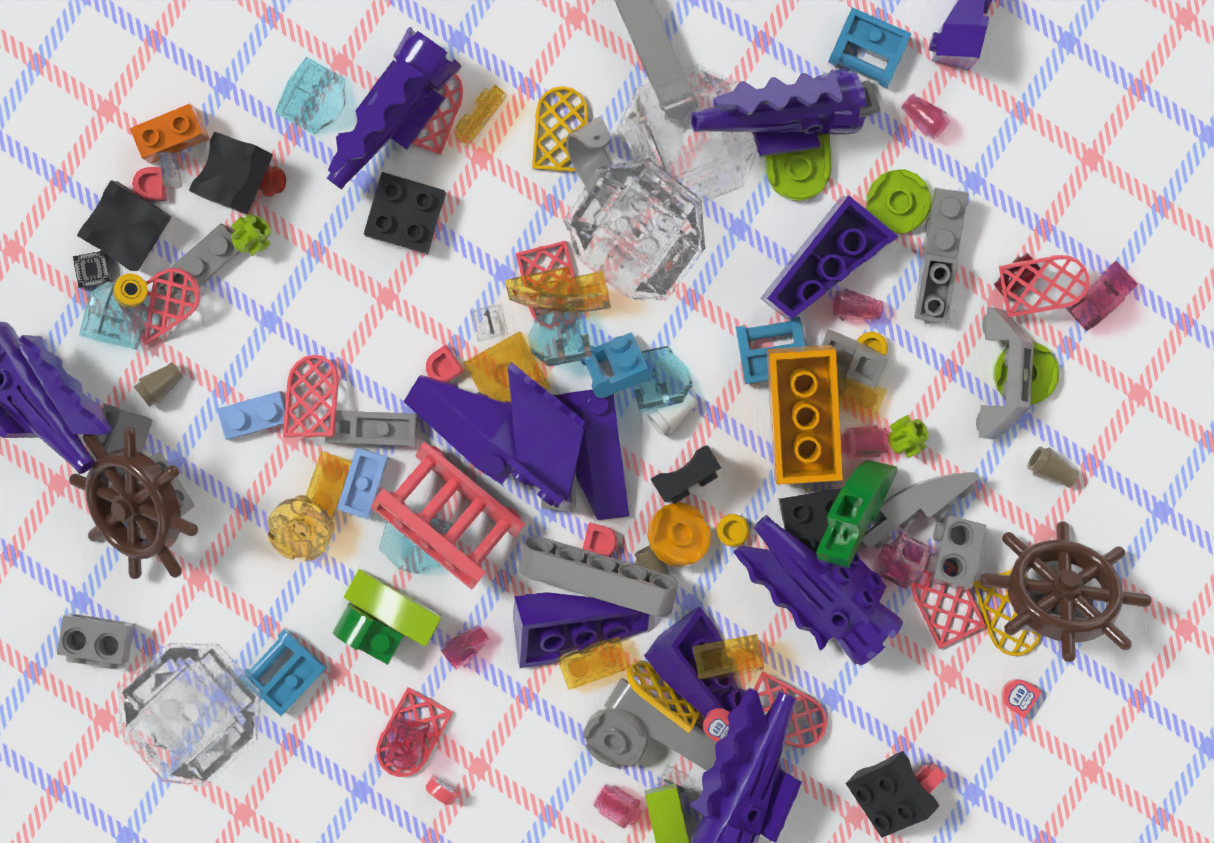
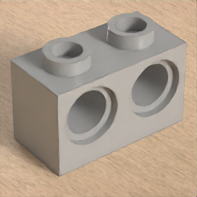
[926,515,987,590]
[57,613,135,669]

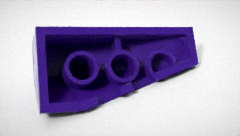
[513,592,650,669]

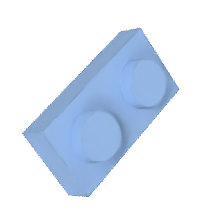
[217,391,290,440]
[337,447,389,519]

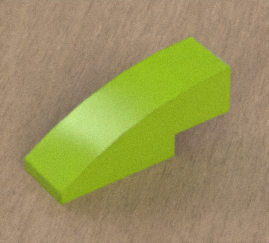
[343,569,443,647]
[644,783,690,843]

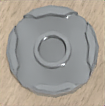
[583,708,648,768]

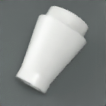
[647,391,697,436]

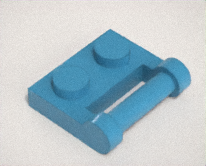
[828,7,912,88]
[735,316,805,384]
[578,332,652,398]
[240,628,327,716]

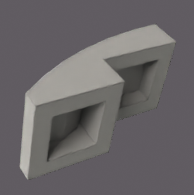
[821,329,888,389]

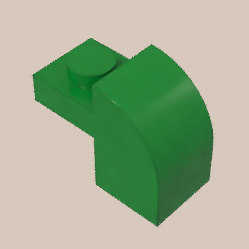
[332,602,404,665]

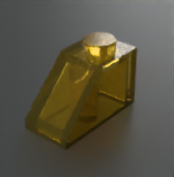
[693,634,764,680]

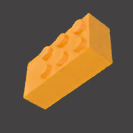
[767,345,843,485]

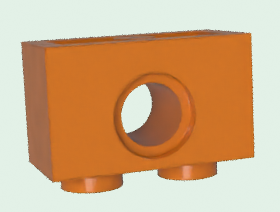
[129,103,210,164]

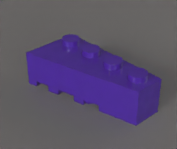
[760,195,899,319]

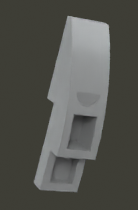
[914,187,969,324]
[861,472,980,550]

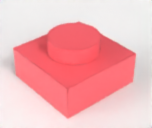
[914,762,947,794]

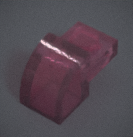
[1065,261,1138,331]

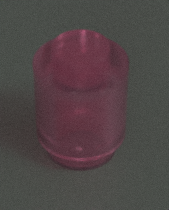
[840,425,888,460]
[592,783,643,829]

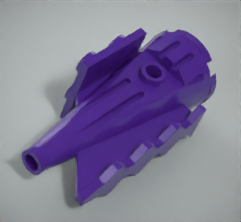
[326,27,462,190]
[691,68,866,157]
[0,322,113,474]
[734,515,903,666]
[690,687,802,843]

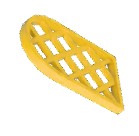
[532,86,589,172]
[973,570,1041,656]
[626,661,700,733]

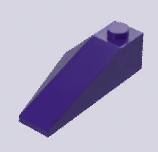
[928,0,992,71]
[403,375,517,485]
[553,389,629,520]
[644,606,746,717]

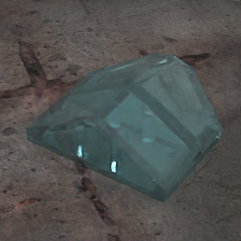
[275,56,346,135]
[79,282,148,350]
[528,298,592,367]
[632,346,693,413]
[379,511,454,574]

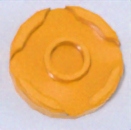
[647,502,711,568]

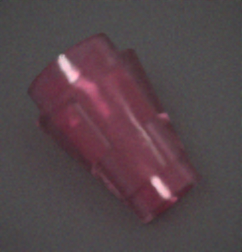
[901,93,951,140]
[833,288,883,321]
[440,624,490,671]

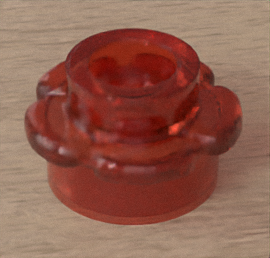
[259,165,287,197]

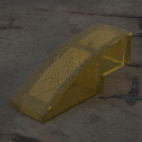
[505,266,611,312]

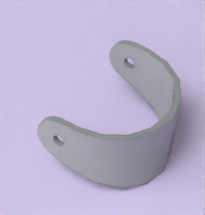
[566,116,619,201]

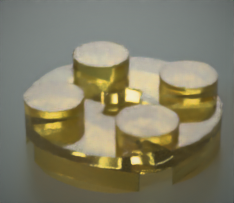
[267,495,335,561]

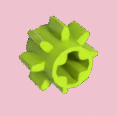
[231,213,271,256]
[888,415,929,458]

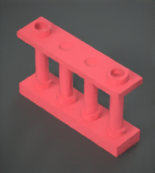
[370,442,525,590]

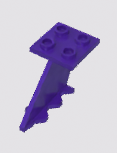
[508,362,590,508]

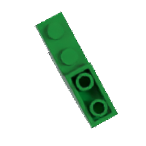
[816,459,898,567]

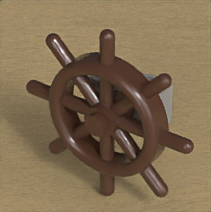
[69,427,198,579]
[980,521,1152,663]

